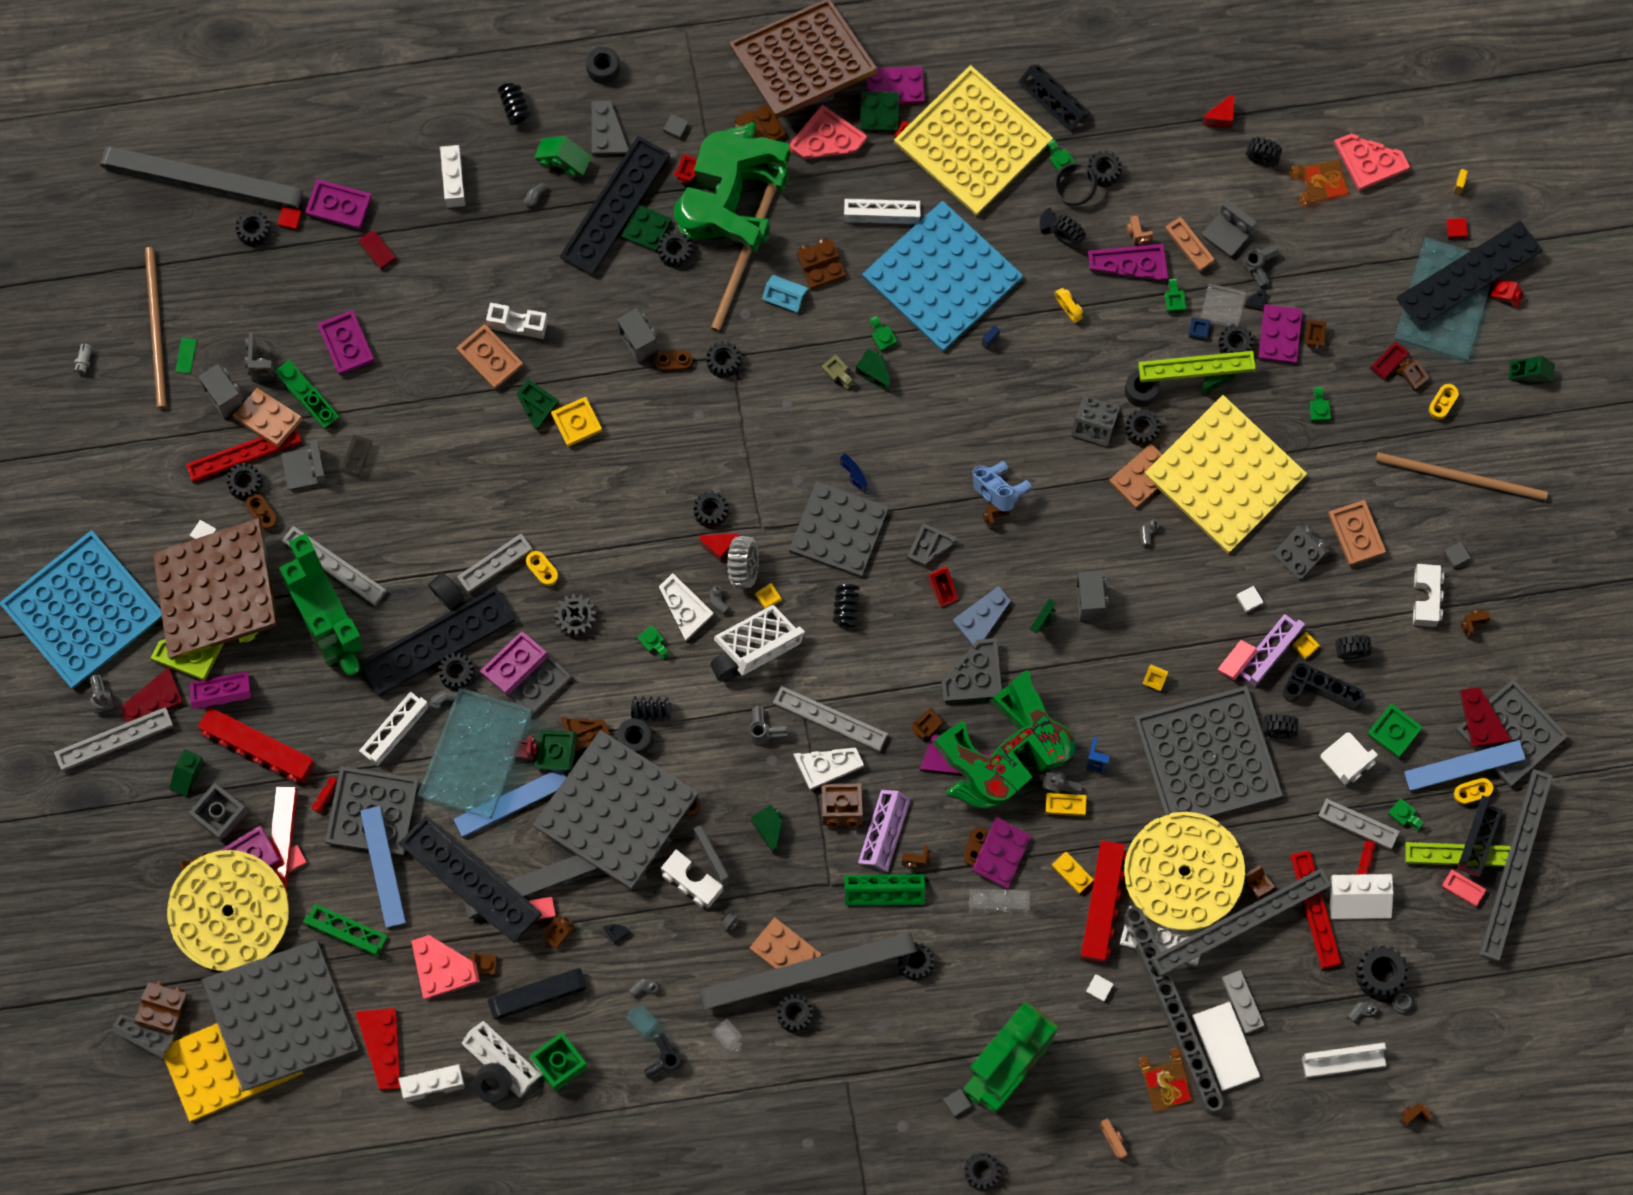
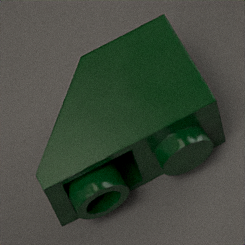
[1508,356,1555,385]

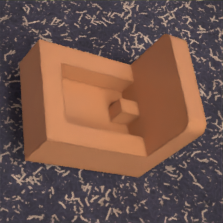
[1127,215,1153,245]

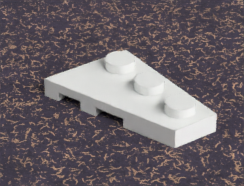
[659,573,714,642]
[794,748,864,790]

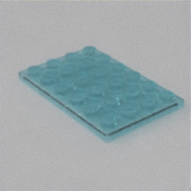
[1394,237,1491,362]
[418,688,533,819]

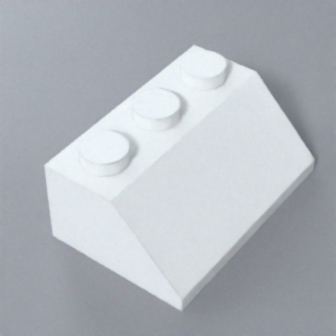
[1329,874,1393,920]

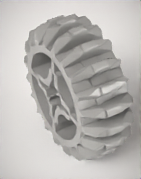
[727,536,760,588]

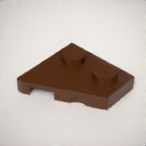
[561,717,610,753]

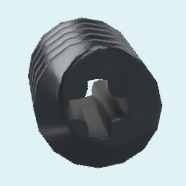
[498,83,530,125]
[832,584,860,628]
[631,696,671,721]

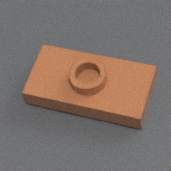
[1100,1118,1127,1161]

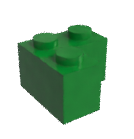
[534,136,591,177]

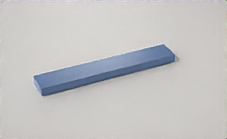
[1404,740,1525,791]
[454,771,566,838]
[360,806,406,928]

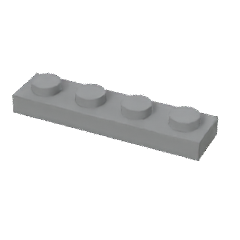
[457,534,533,594]
[1318,799,1399,850]

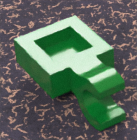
[1047,139,1075,172]
[1164,278,1186,313]
[869,315,897,352]
[1309,387,1331,422]
[637,625,669,660]
[1388,798,1424,832]

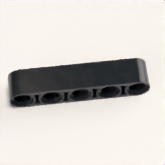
[487,968,587,1020]

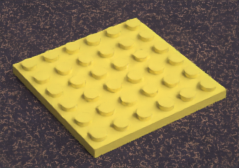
[894,65,1053,216]
[1144,395,1307,554]

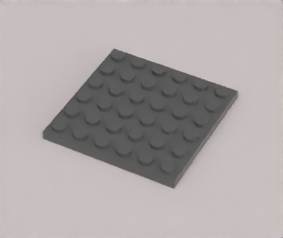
[1134,686,1283,817]
[533,730,699,890]
[202,940,358,1092]

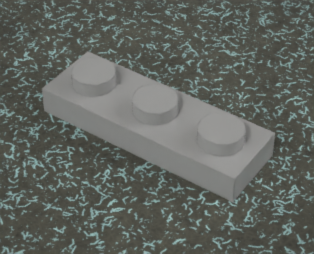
[1222,970,1264,1034]

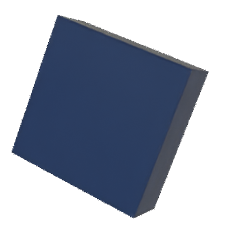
[1188,318,1211,341]
[982,326,1000,350]

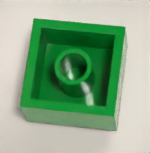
[530,1032,587,1093]

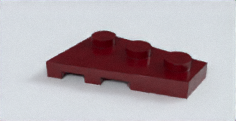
[120,667,183,723]
[1459,687,1511,748]

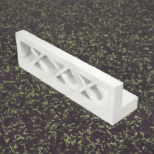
[844,199,920,224]
[359,692,429,767]
[461,1021,541,1098]
[1302,1043,1386,1078]

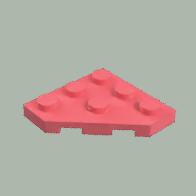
[790,105,867,159]
[1334,133,1410,191]
[412,935,480,999]

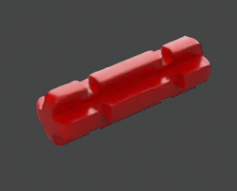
[311,777,338,814]
[1356,840,1376,875]

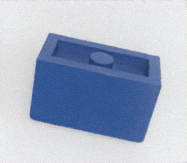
[1086,737,1110,774]

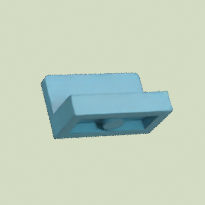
[762,275,808,312]

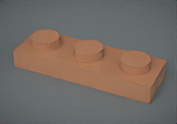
[1165,217,1215,272]

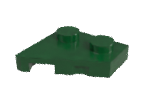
[517,379,559,430]
[1030,598,1057,633]

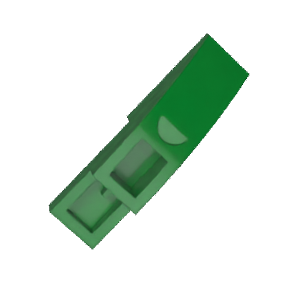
[274,360,339,429]

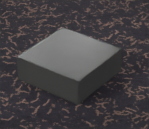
[663,114,688,139]
[1443,542,1471,568]
[943,1089,971,1117]

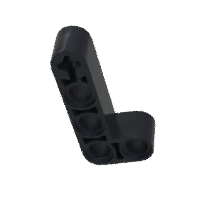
[1283,663,1365,710]

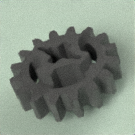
[554,594,596,637]

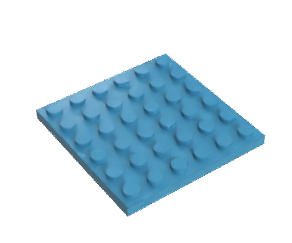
[862,201,1023,353]
[0,530,162,690]

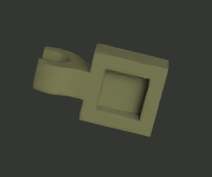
[821,355,853,389]

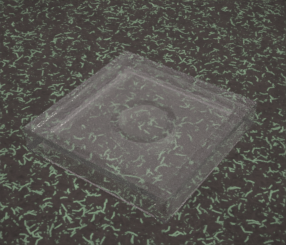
[1201,283,1246,327]

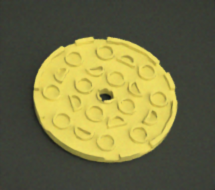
[1125,812,1245,931]
[167,850,289,971]

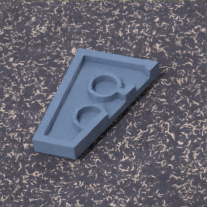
[952,586,1011,646]

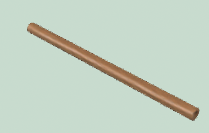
[711,184,776,332]
[145,247,167,410]
[1375,452,1548,501]

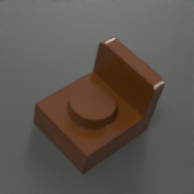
[1395,358,1429,389]
[541,916,575,949]
[467,951,497,976]

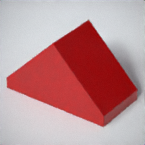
[1202,94,1235,128]
[700,533,739,562]
[928,566,959,607]

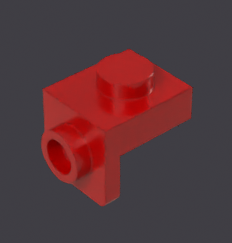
[674,153,697,184]
[1491,280,1524,308]

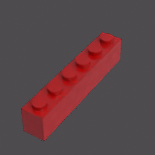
[198,707,315,784]
[1080,840,1127,964]

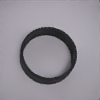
[1054,162,1097,205]

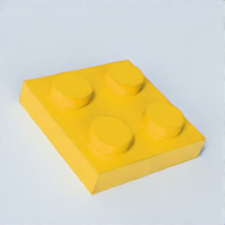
[551,397,602,447]

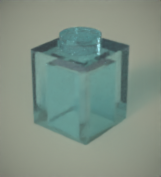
[627,1004,659,1039]

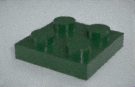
[860,91,899,131]
[622,205,672,253]
[534,730,578,772]

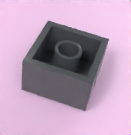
[617,308,658,364]
[198,364,244,420]
[1076,570,1109,621]
[189,783,248,843]

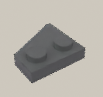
[907,523,957,566]

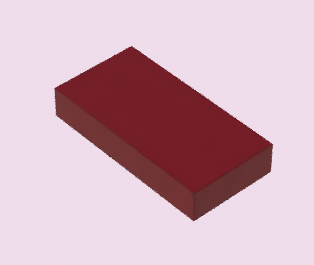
[358,230,396,270]
[1370,341,1410,381]

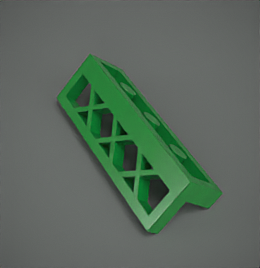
[844,874,925,905]
[303,904,388,958]

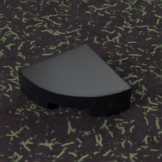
[1039,207,1056,232]
[1244,291,1267,311]
[603,924,631,945]

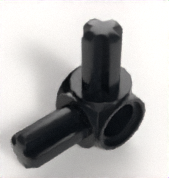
[644,1033,682,1080]

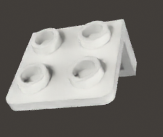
[1320,733,1378,786]

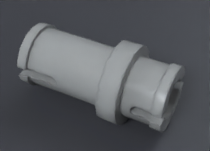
[74,344,92,375]

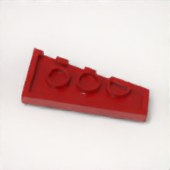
[355,1008,401,1091]

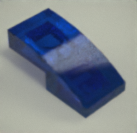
[840,453,867,493]

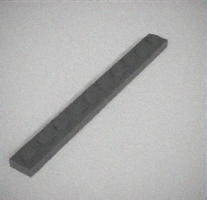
[1479,769,1553,962]
[1150,868,1331,977]

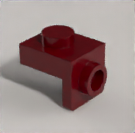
[509,736,539,760]

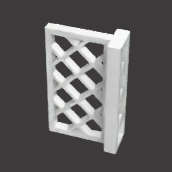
[714,605,805,676]

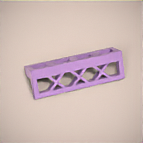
[1239,614,1305,687]
[858,790,911,872]

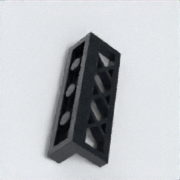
[1018,64,1091,132]
[1457,795,1503,877]

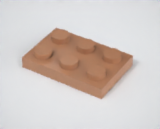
[456,324,523,390]
[233,388,302,448]
[1109,444,1162,509]
[1328,500,1386,566]
[749,917,821,986]

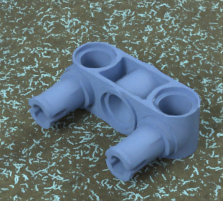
[972,461,1032,511]

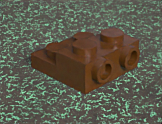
[733,104,786,141]
[797,238,846,290]
[822,784,863,829]
[134,981,187,1035]

